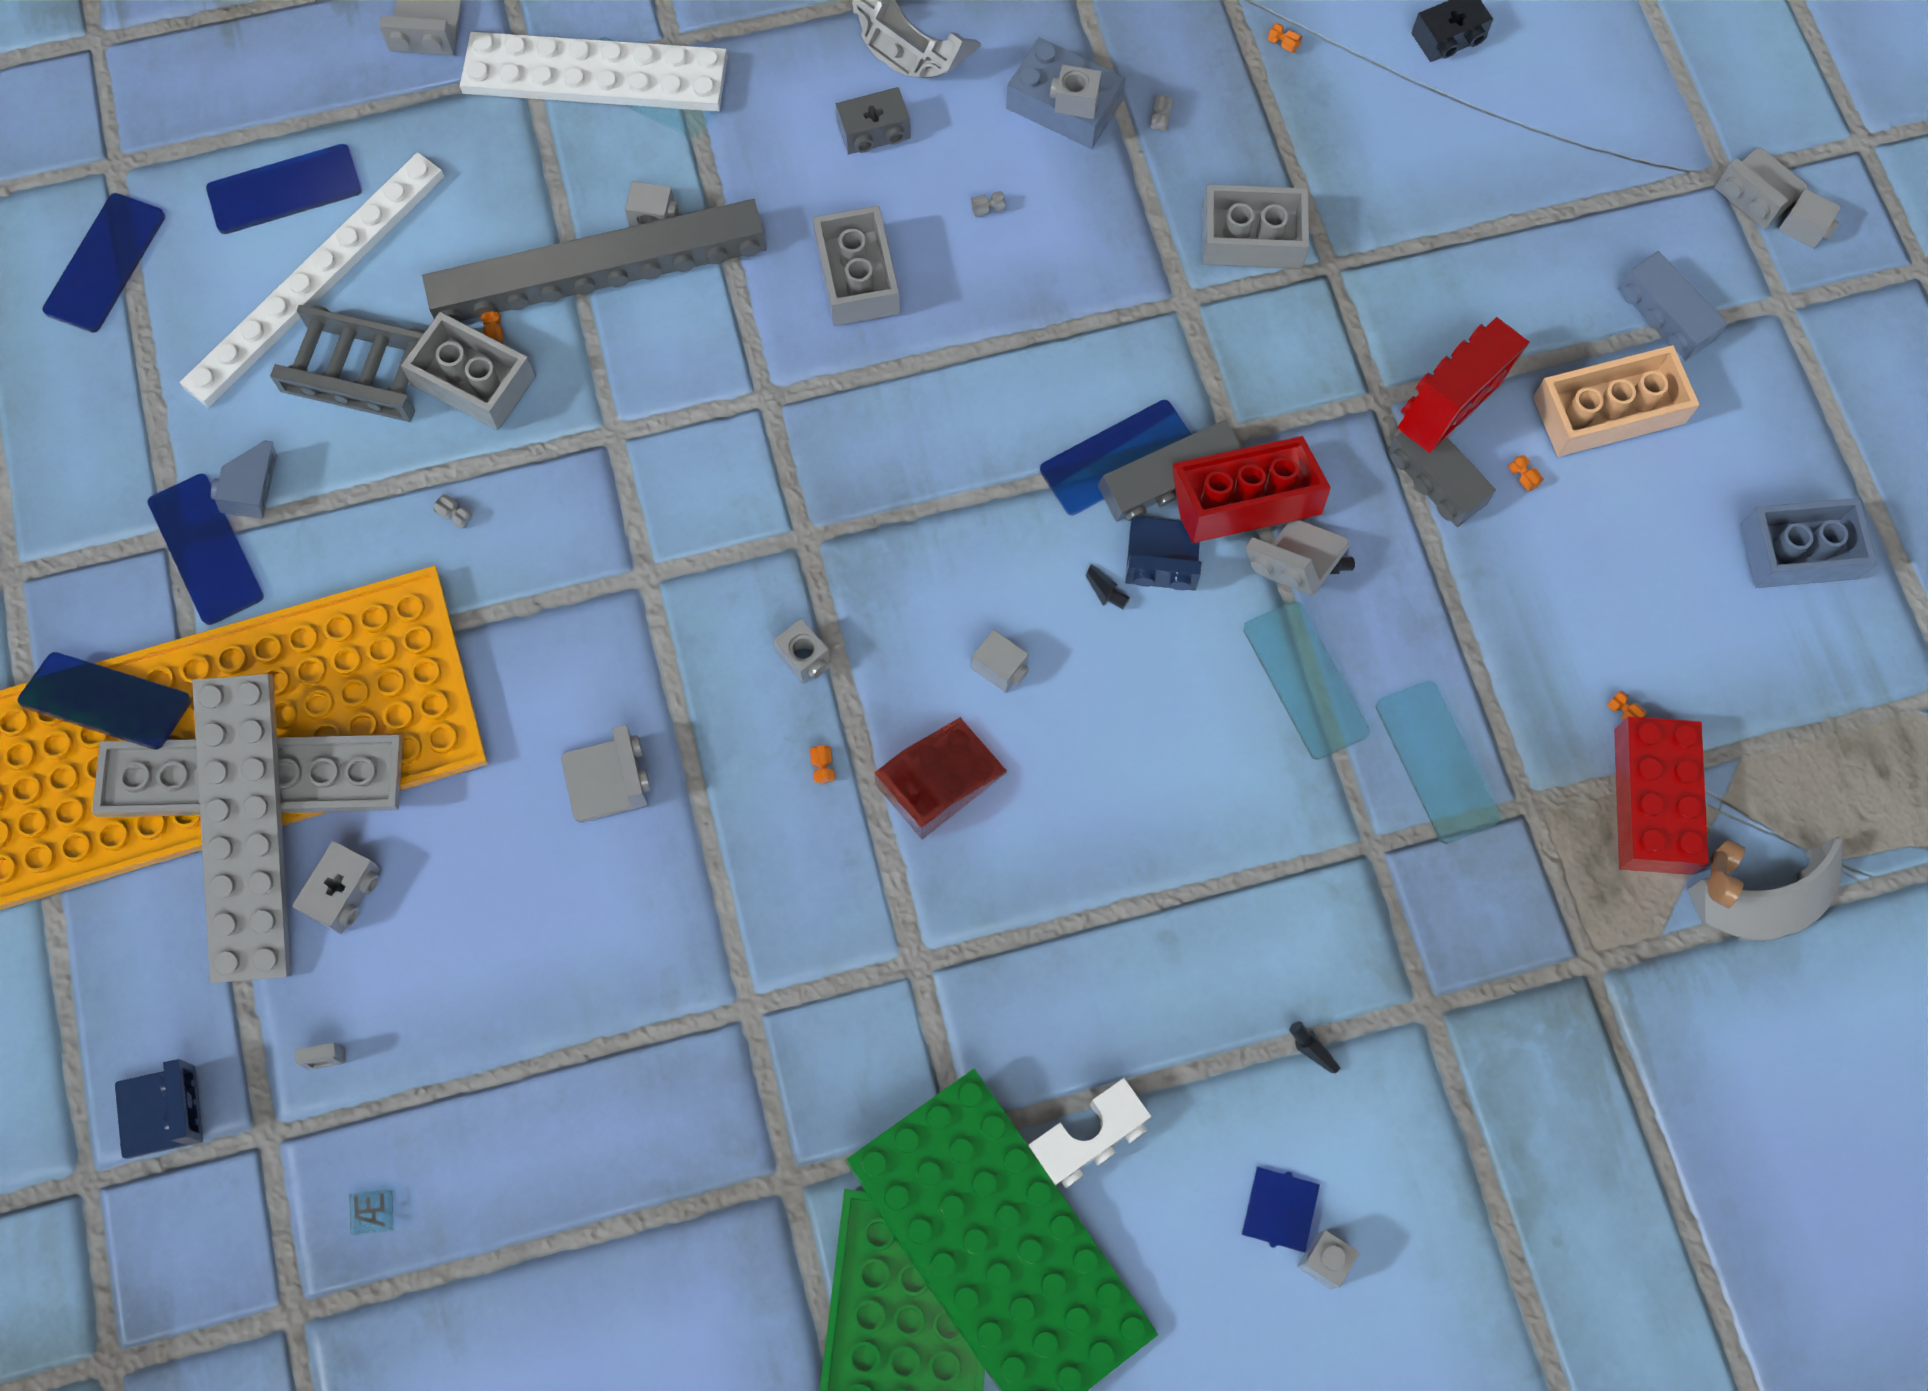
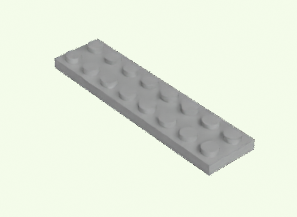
[192,674,291,983]
[92,735,403,817]

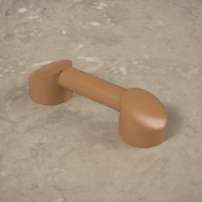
[1708,840,1745,909]

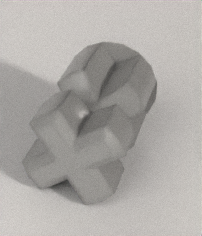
[1150,95,1174,132]
[971,191,1006,217]
[434,494,472,529]

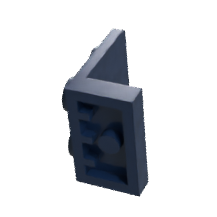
[115,1059,203,1159]

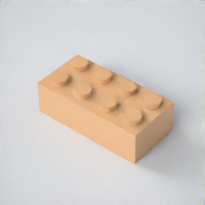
[1533,345,1700,457]

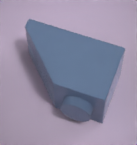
[211,440,277,519]

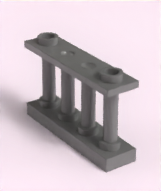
[270,305,425,422]

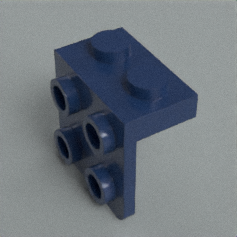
[1125,517,1202,591]

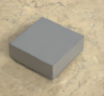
[295,1043,346,1070]

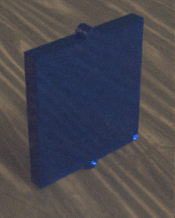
[1241,1167,1320,1253]

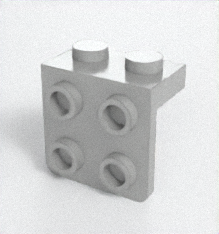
[379,0,462,55]
[1715,148,1808,230]
[1245,520,1349,596]
[561,724,651,823]

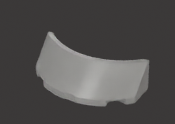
[852,0,981,77]
[1687,837,1842,942]

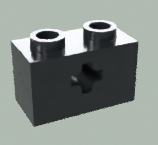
[1411,0,1493,62]

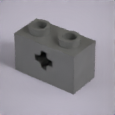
[835,87,911,155]

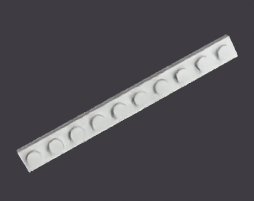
[179,152,445,408]

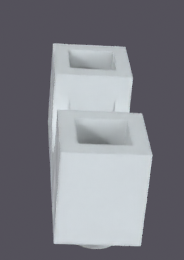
[1028,1078,1151,1189]

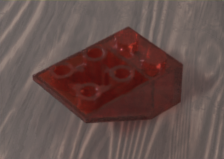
[874,717,1007,840]

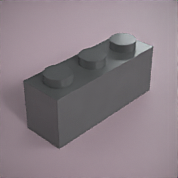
[1387,432,1496,527]

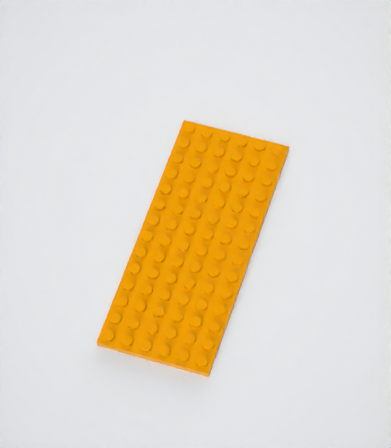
[0,566,489,910]

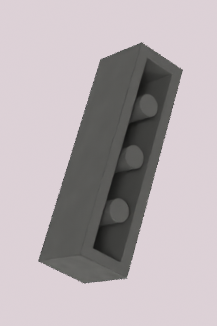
[1097,419,1242,522]

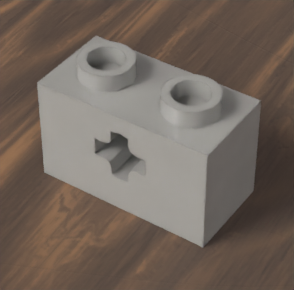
[292,841,381,934]

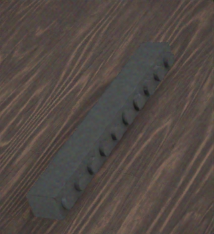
[422,199,766,322]

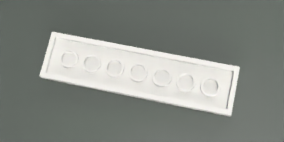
[460,32,728,112]

